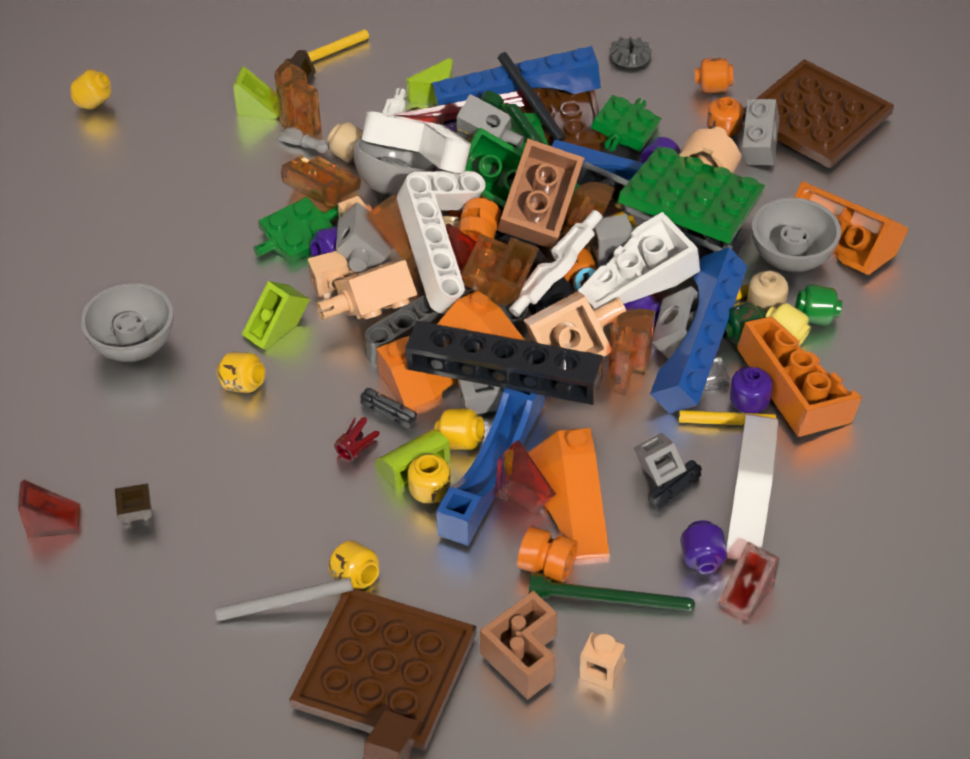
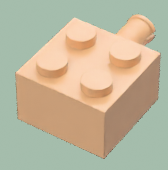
[316,260,417,321]
[524,291,628,357]

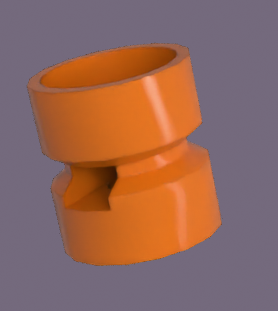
[454,198,501,255]
[517,526,578,583]

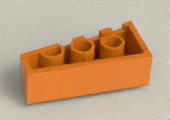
[737,316,862,437]

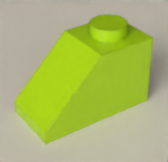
[242,281,310,350]

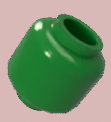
[795,284,842,326]

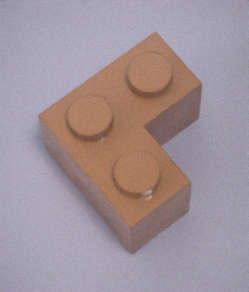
[480,591,557,700]

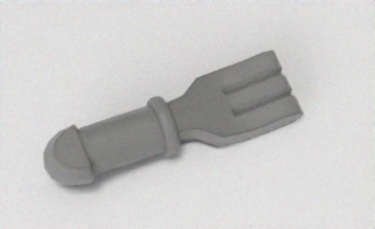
[277,127,329,153]

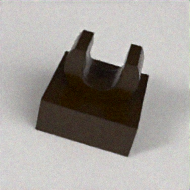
[280,50,316,88]
[115,483,153,524]

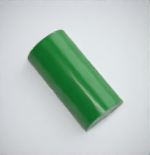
[465,127,581,211]

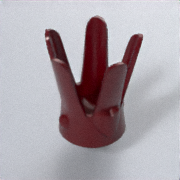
[334,417,380,462]

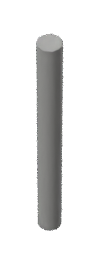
[215,577,354,622]

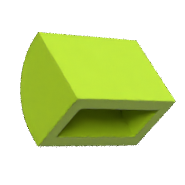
[375,429,450,491]

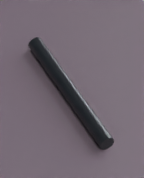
[497,52,566,141]

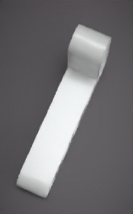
[361,111,471,173]
[396,171,485,314]
[727,414,778,564]

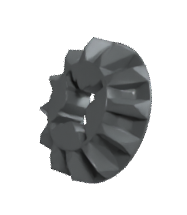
[609,36,652,67]

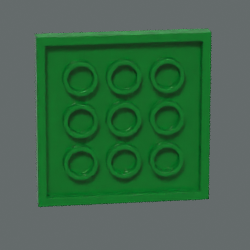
[618,146,765,244]

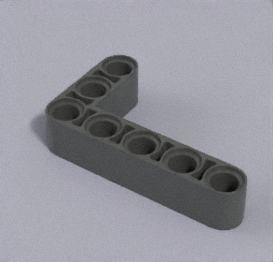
[365,267,528,365]

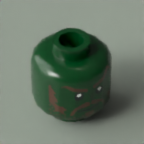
[723,302,766,346]

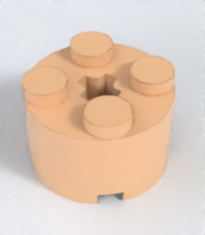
[679,127,741,173]

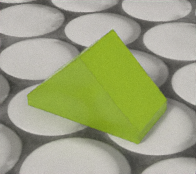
[406,58,453,105]
[233,66,284,119]

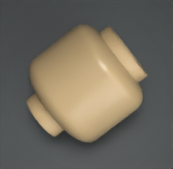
[327,122,363,164]
[747,271,789,315]

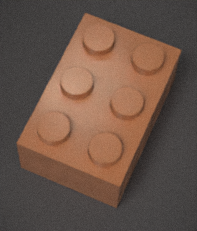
[497,139,584,249]

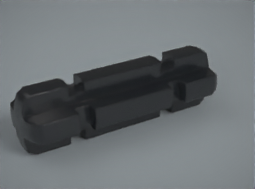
[360,388,417,428]
[648,460,702,508]

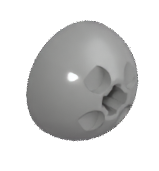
[354,139,437,196]
[751,198,841,272]
[80,283,174,362]

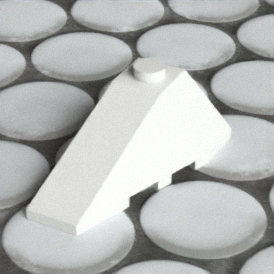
[578,212,700,310]

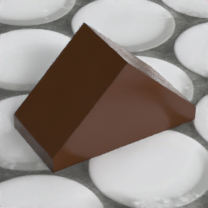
[363,710,421,759]

